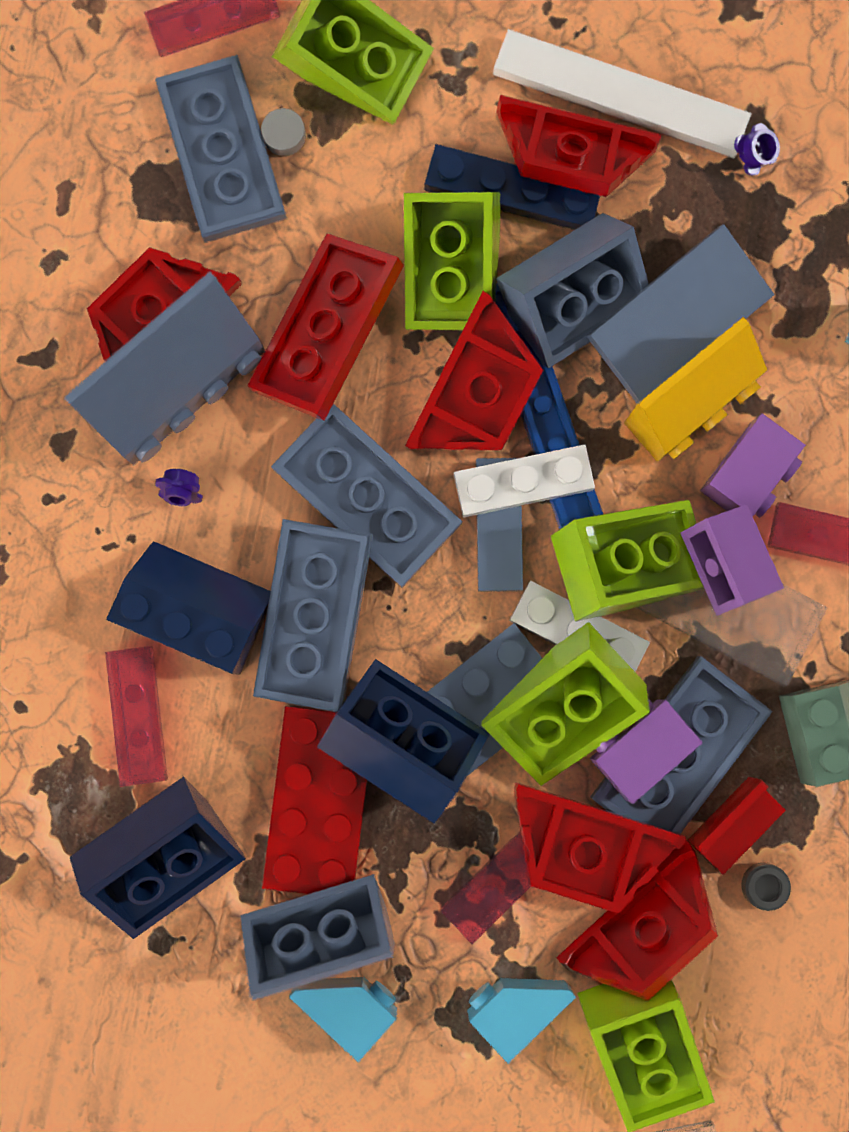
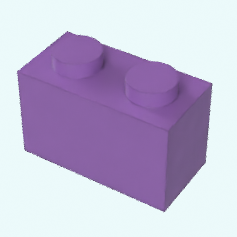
[700,413,806,518]
[680,504,784,616]
[589,699,703,804]

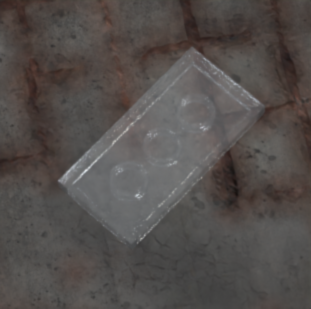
[636,584,828,686]

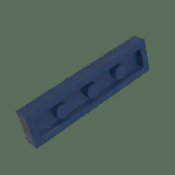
[424,144,600,230]

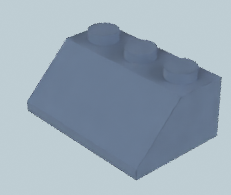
[496,213,648,368]
[240,874,395,1000]

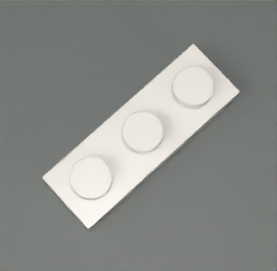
[454,445,595,518]
[509,580,650,672]

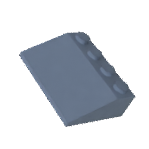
[64,272,265,465]

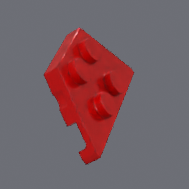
[496,95,661,197]
[87,247,242,362]
[405,291,544,450]
[514,782,686,914]
[556,840,718,1001]

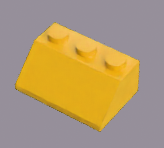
[624,317,767,462]

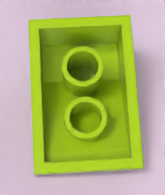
[272,0,434,124]
[404,192,500,330]
[551,500,705,622]
[481,622,650,786]
[577,979,715,1132]

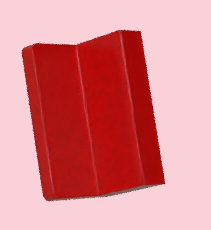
[687,777,786,875]

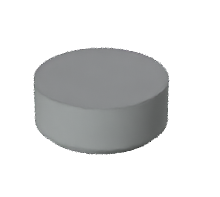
[261,108,306,156]

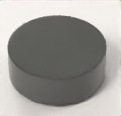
[741,862,791,911]

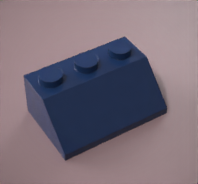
[106,541,271,675]
[317,659,490,824]
[69,776,246,939]

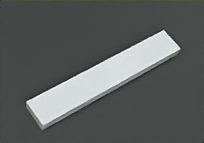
[493,29,751,158]

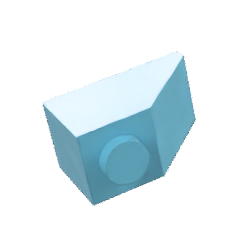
[289,977,397,1062]
[467,978,576,1063]

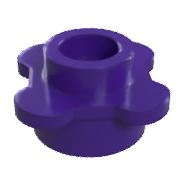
[734,123,780,176]
[155,469,203,506]

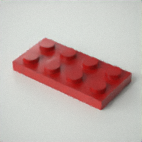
[247,233,404,421]
[262,706,367,894]

